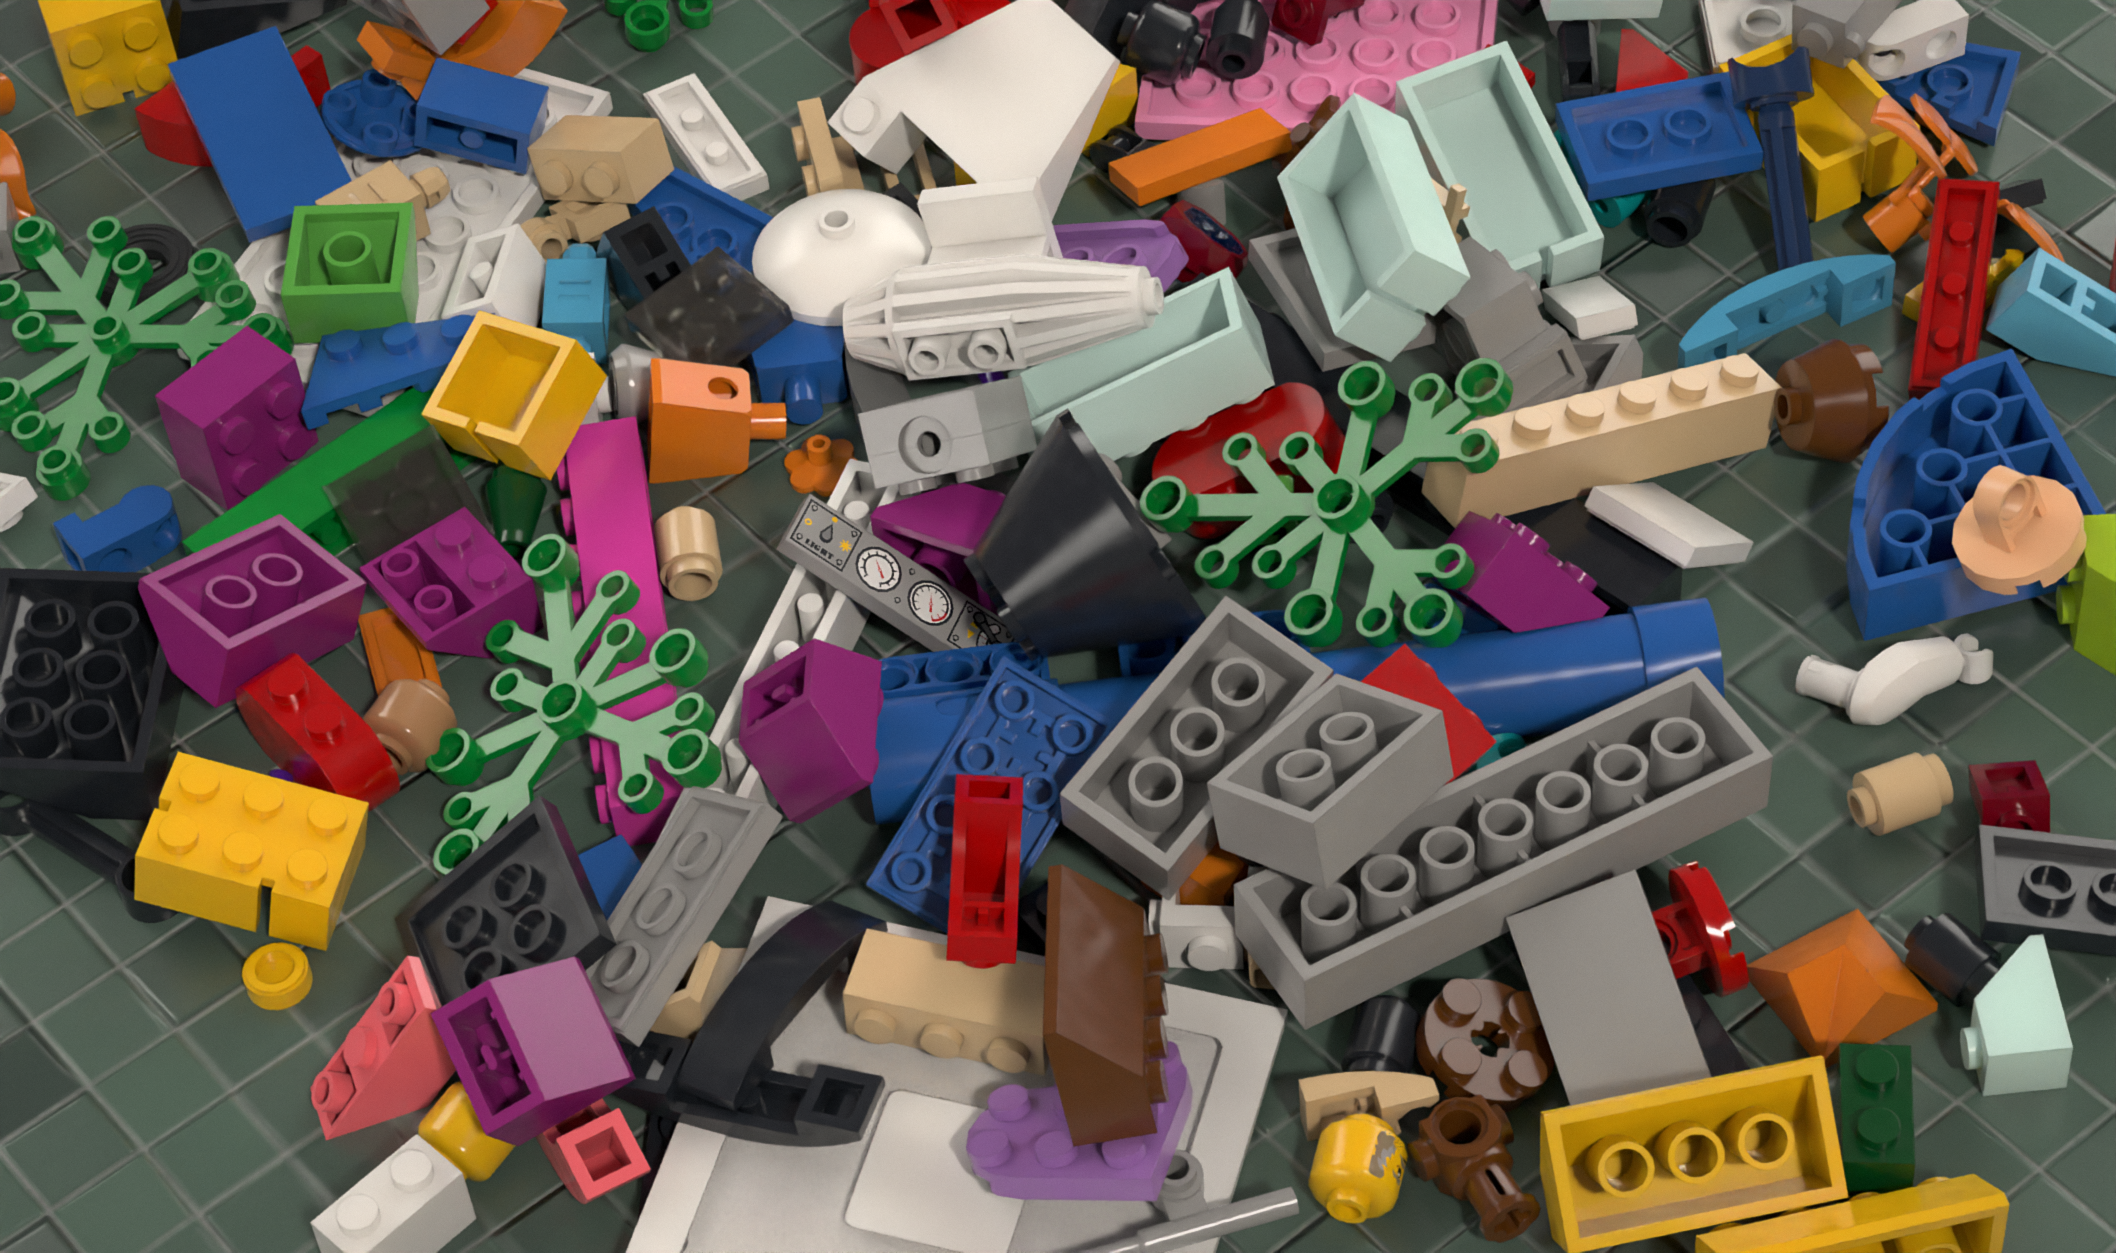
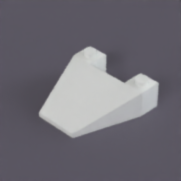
[827,0,1120,221]

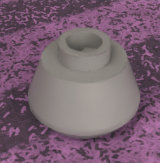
[609,344,660,424]

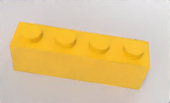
[1540,1055,1849,1253]
[1695,1174,2009,1253]

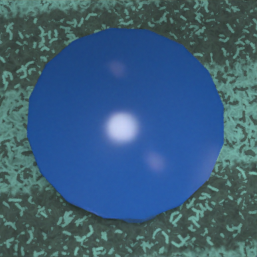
[320,69,423,157]

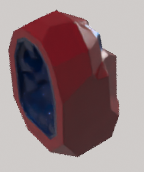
[1159,200,1248,283]

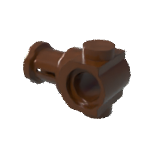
[1407,1094,1541,1243]

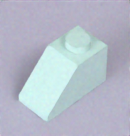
[1960,934,2073,1096]

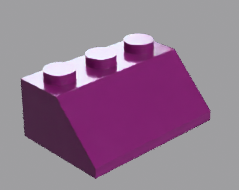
[138,514,367,708]

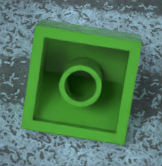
[281,202,419,343]

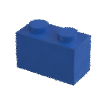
[414,58,549,174]

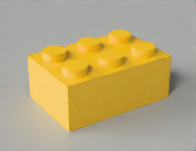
[1718,34,1920,223]
[134,752,369,951]

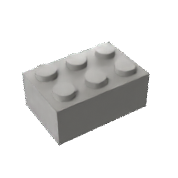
[1207,673,1454,889]

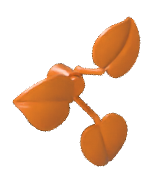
[1863,93,2065,263]

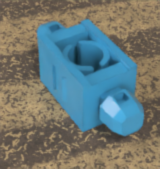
[542,243,611,364]

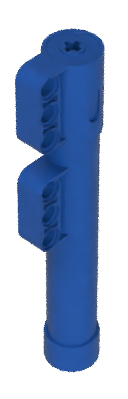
[868,598,1725,825]

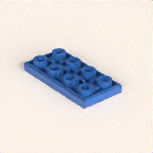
[168,26,352,243]
[866,656,1118,935]

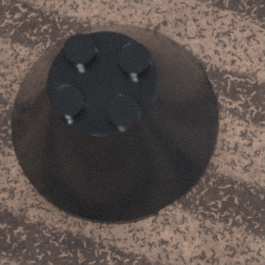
[963,408,1206,662]

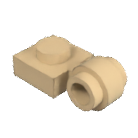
[520,200,631,263]

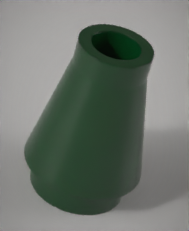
[485,465,547,560]

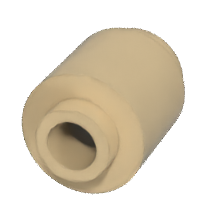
[653,506,723,601]
[1847,752,1953,836]

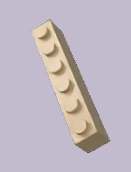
[1422,353,1782,529]

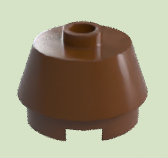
[1774,339,1889,463]

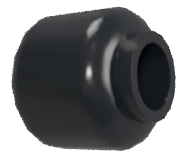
[1117,0,1207,86]

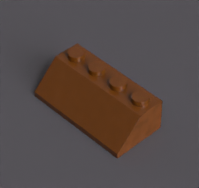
[1043,864,1169,1147]

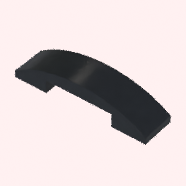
[677,900,888,1112]
[612,1031,886,1147]

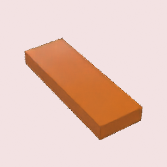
[1108,107,1292,206]

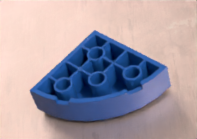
[1846,349,2106,641]

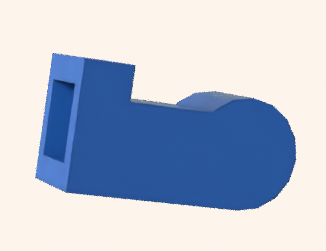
[53,485,182,572]

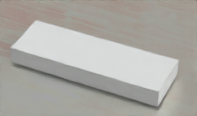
[643,73,770,201]

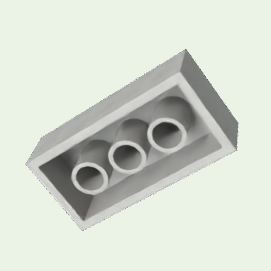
[1060,596,1334,900]

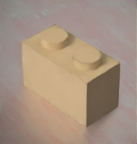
[527,115,674,204]

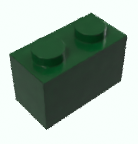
[1835,1043,1916,1204]

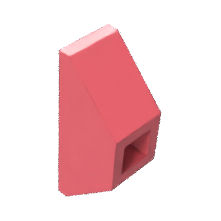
[310,955,456,1140]

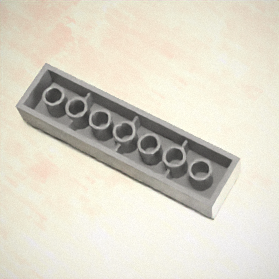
[1234,667,1773,1030]

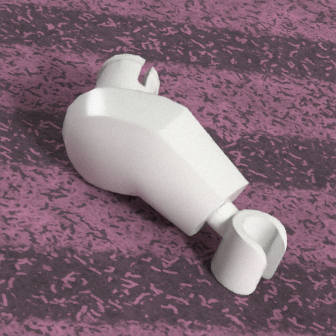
[1795,634,1993,725]

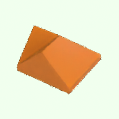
[1747,908,1938,1068]

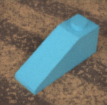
[1986,248,2116,377]

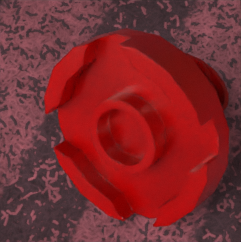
[1652,860,1749,998]

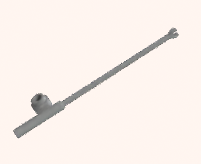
[1078,1149,1299,1253]

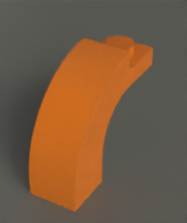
[356,0,568,101]

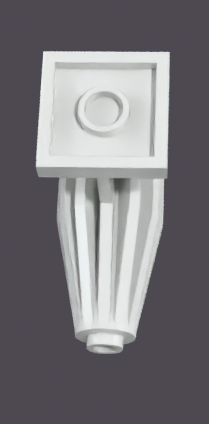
[843,176,1164,381]

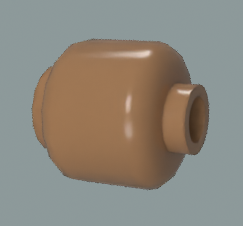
[363,679,457,775]

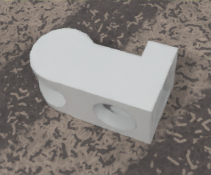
[1855,0,1969,81]

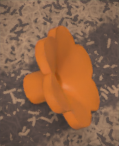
[784,434,857,497]

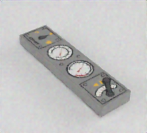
[776,494,1016,652]

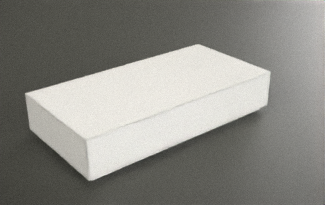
[1542,276,1638,340]

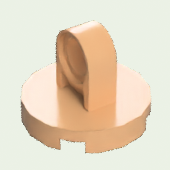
[1952,465,2087,595]

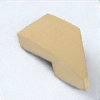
[1299,1071,1439,1141]

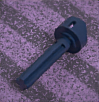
[1727,46,1814,271]

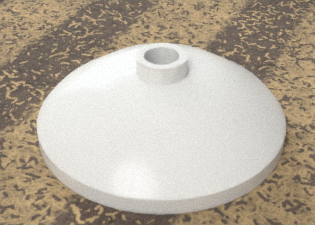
[752,189,932,326]

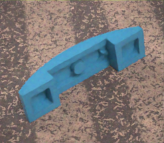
[1677,254,1896,369]

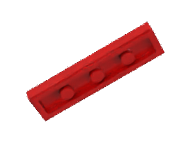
[1908,178,2000,400]

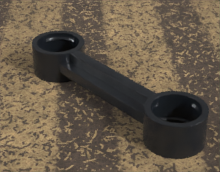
[0,790,179,923]

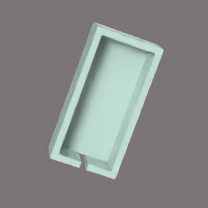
[1395,41,1604,290]
[1277,93,1471,362]
[1008,267,1275,461]

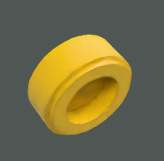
[242,942,313,1010]

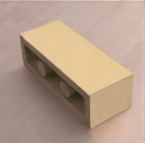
[843,929,1050,1076]

